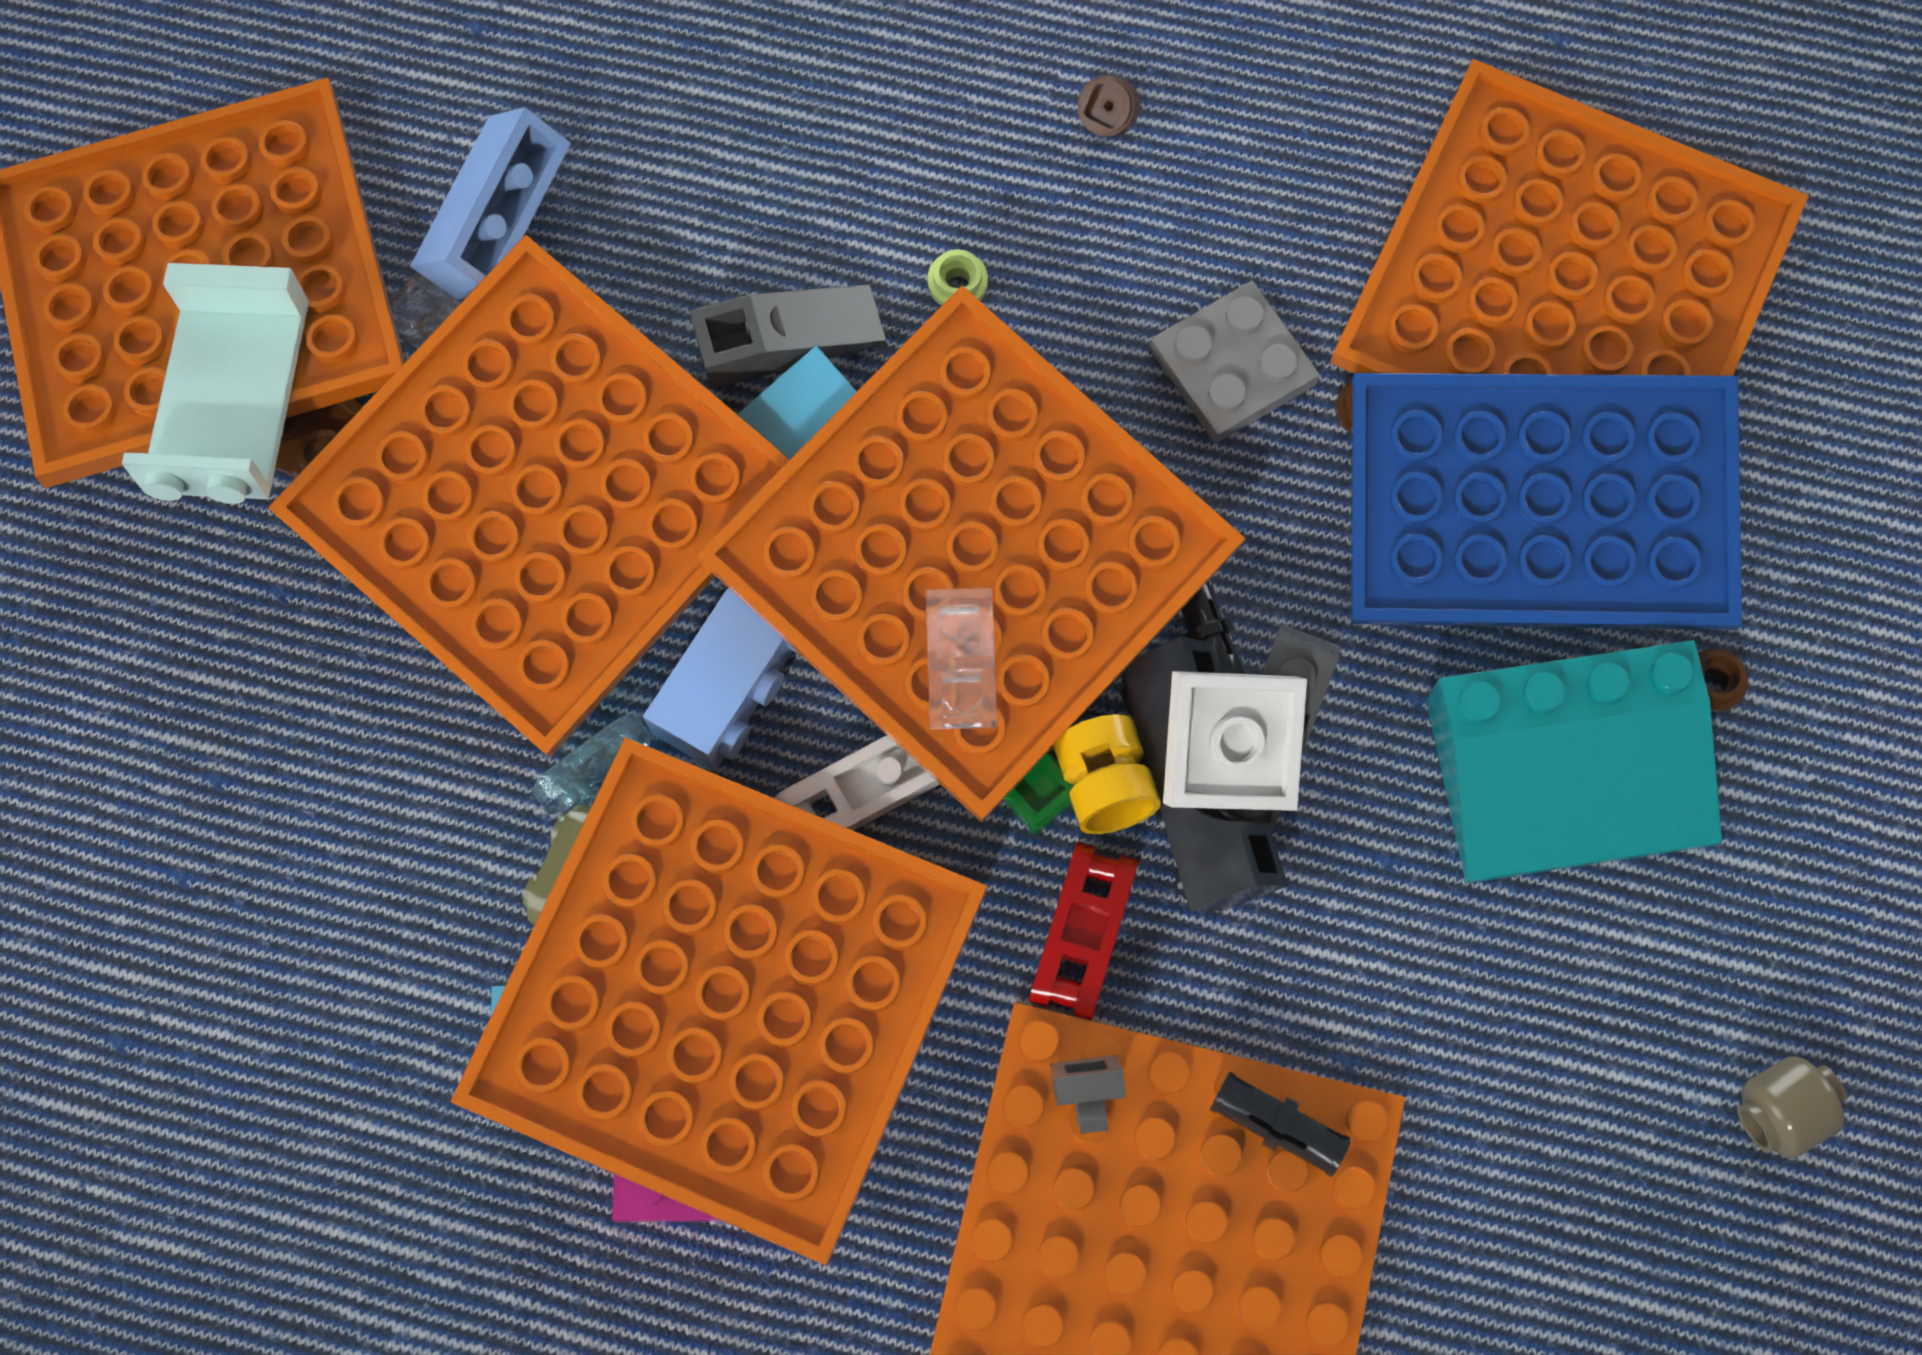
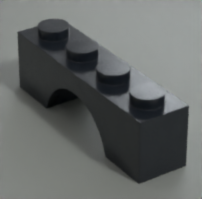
[1120,637,1288,911]

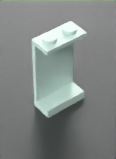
[122,263,309,504]

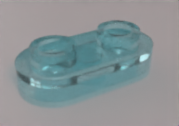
[532,714,653,814]

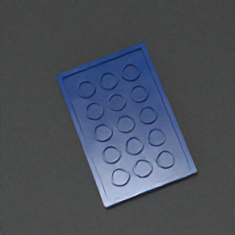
[1350,373,1742,630]

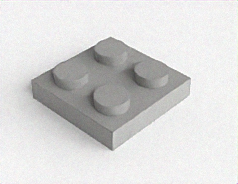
[1149,280,1320,444]

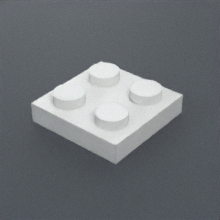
[1163,671,1307,811]

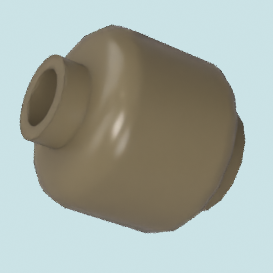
[1737,1056,1847,1158]

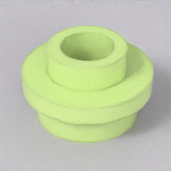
[928,249,988,305]

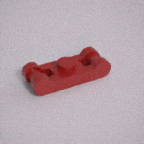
[1029,841,1139,1021]

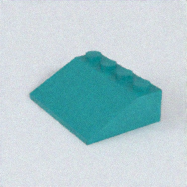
[1426,640,1722,884]

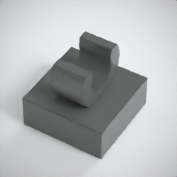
[1049,1055,1126,1134]

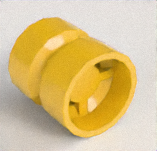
[1054,714,1161,834]

